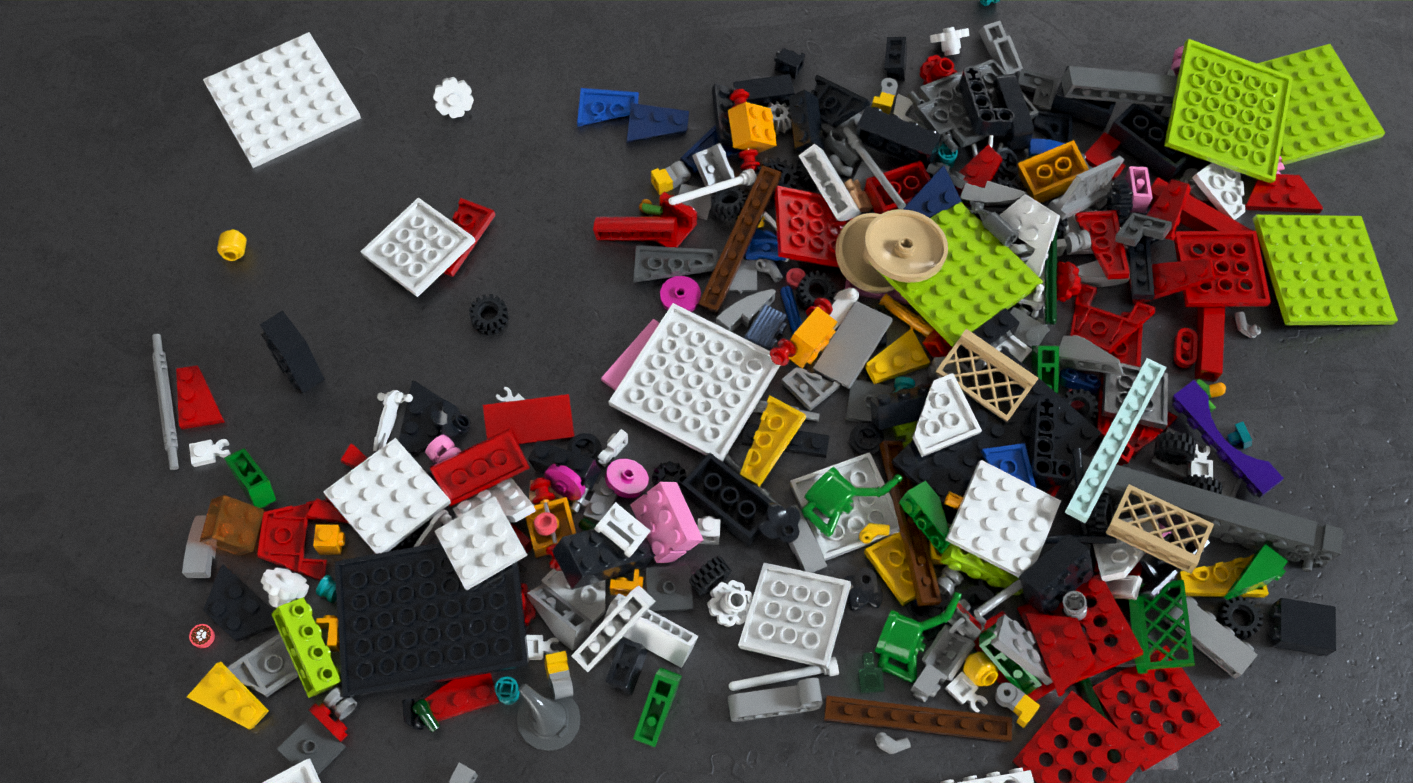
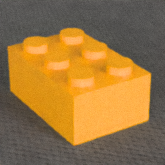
[1018,140,1089,203]

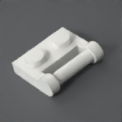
[594,502,650,558]

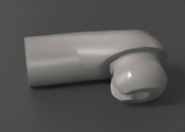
[828,154,853,177]
[755,259,783,283]
[1234,312,1261,338]
[875,732,911,754]

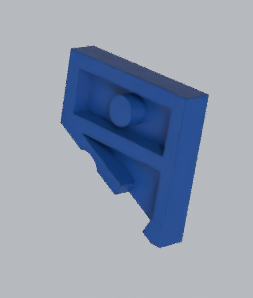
[745,229,787,260]

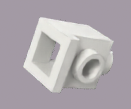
[697,516,720,545]

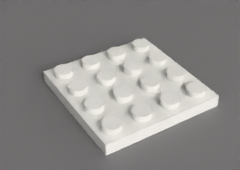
[360,198,475,297]
[323,438,451,554]
[790,452,900,561]
[945,460,1061,578]
[738,563,851,669]

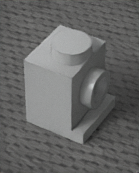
[910,663,948,703]

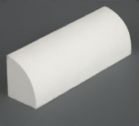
[798,144,861,221]
[603,593,698,668]

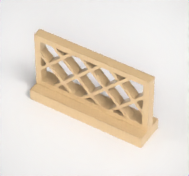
[935,329,1038,422]
[1106,484,1214,574]

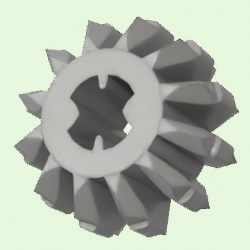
[767,101,792,135]

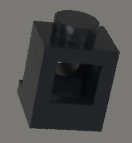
[774,48,805,79]

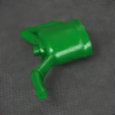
[801,467,903,537]
[875,592,962,683]

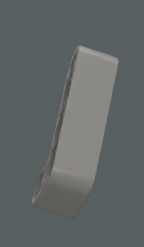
[727,678,823,722]

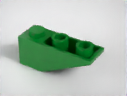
[899,481,951,554]

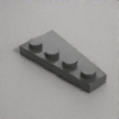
[634,246,717,282]

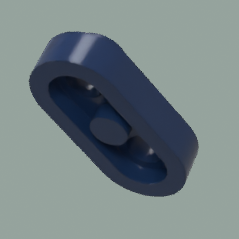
[1058,368,1101,394]

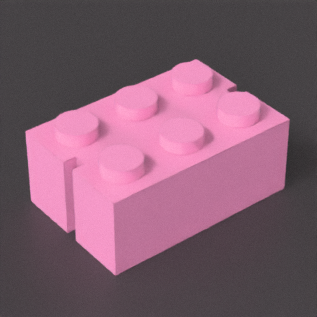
[630,482,703,563]

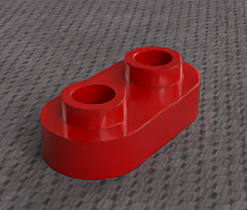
[1174,328,1198,368]
[308,703,348,742]

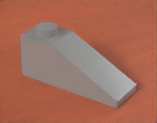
[1059,335,1123,375]
[527,583,592,651]

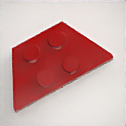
[1245,174,1323,213]
[1026,613,1095,697]

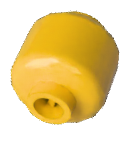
[217,229,247,261]
[963,652,998,687]

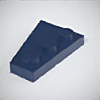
[626,103,689,143]
[680,125,744,174]
[903,166,962,218]

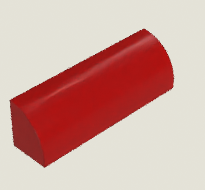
[593,217,678,240]

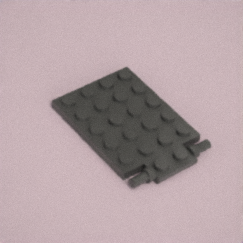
[907,59,1039,152]

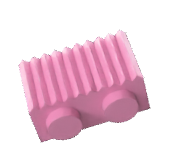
[1124,166,1153,213]

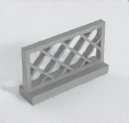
[1048,156,1124,220]

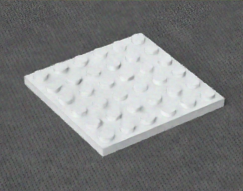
[203,32,361,168]
[609,303,780,461]

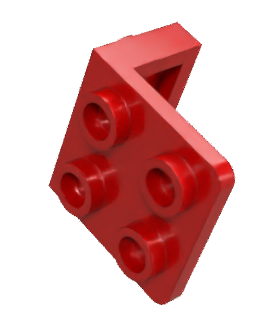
[652,192,697,248]

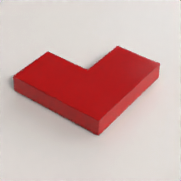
[1085,132,1126,181]

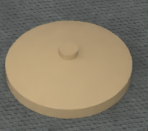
[864,209,948,282]
[835,213,895,294]

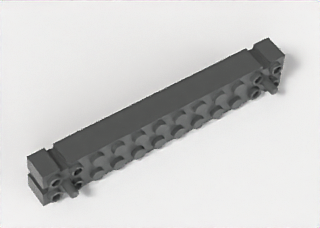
[1064,455,1344,572]

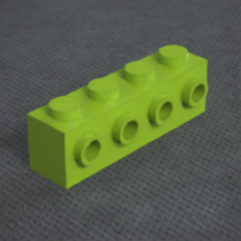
[940,543,1023,595]
[272,597,341,698]

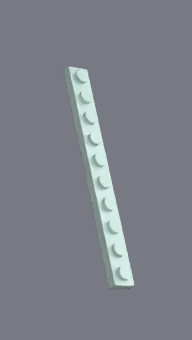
[1064,358,1167,523]

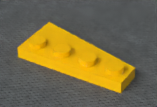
[740,395,806,487]
[1176,554,1269,598]

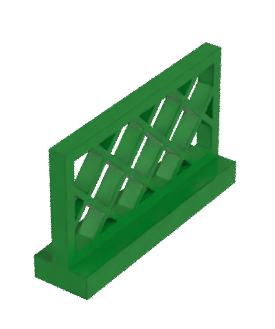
[1129,580,1195,674]

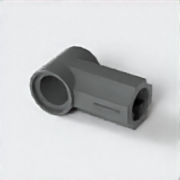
[824,129,861,167]

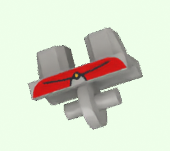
[943,599,986,641]

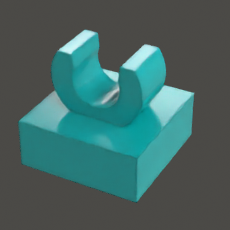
[1227,421,1252,449]

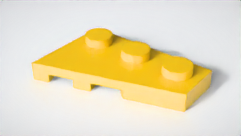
[865,328,930,384]
[864,532,916,606]
[187,662,269,729]

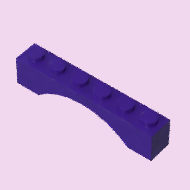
[1171,380,1284,498]

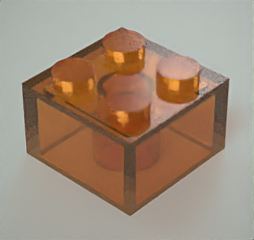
[199,495,264,556]

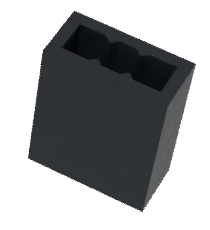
[1270,598,1336,656]

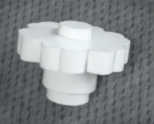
[930,27,969,56]
[433,77,474,118]
[261,568,309,608]
[707,580,752,627]

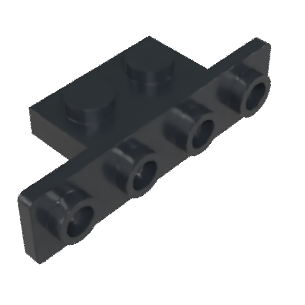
[1138,533,1210,598]

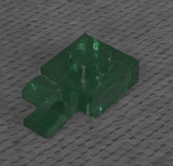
[858,652,885,694]

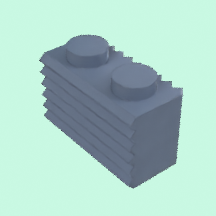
[744,304,788,350]

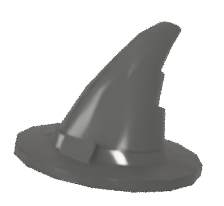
[516,683,581,751]

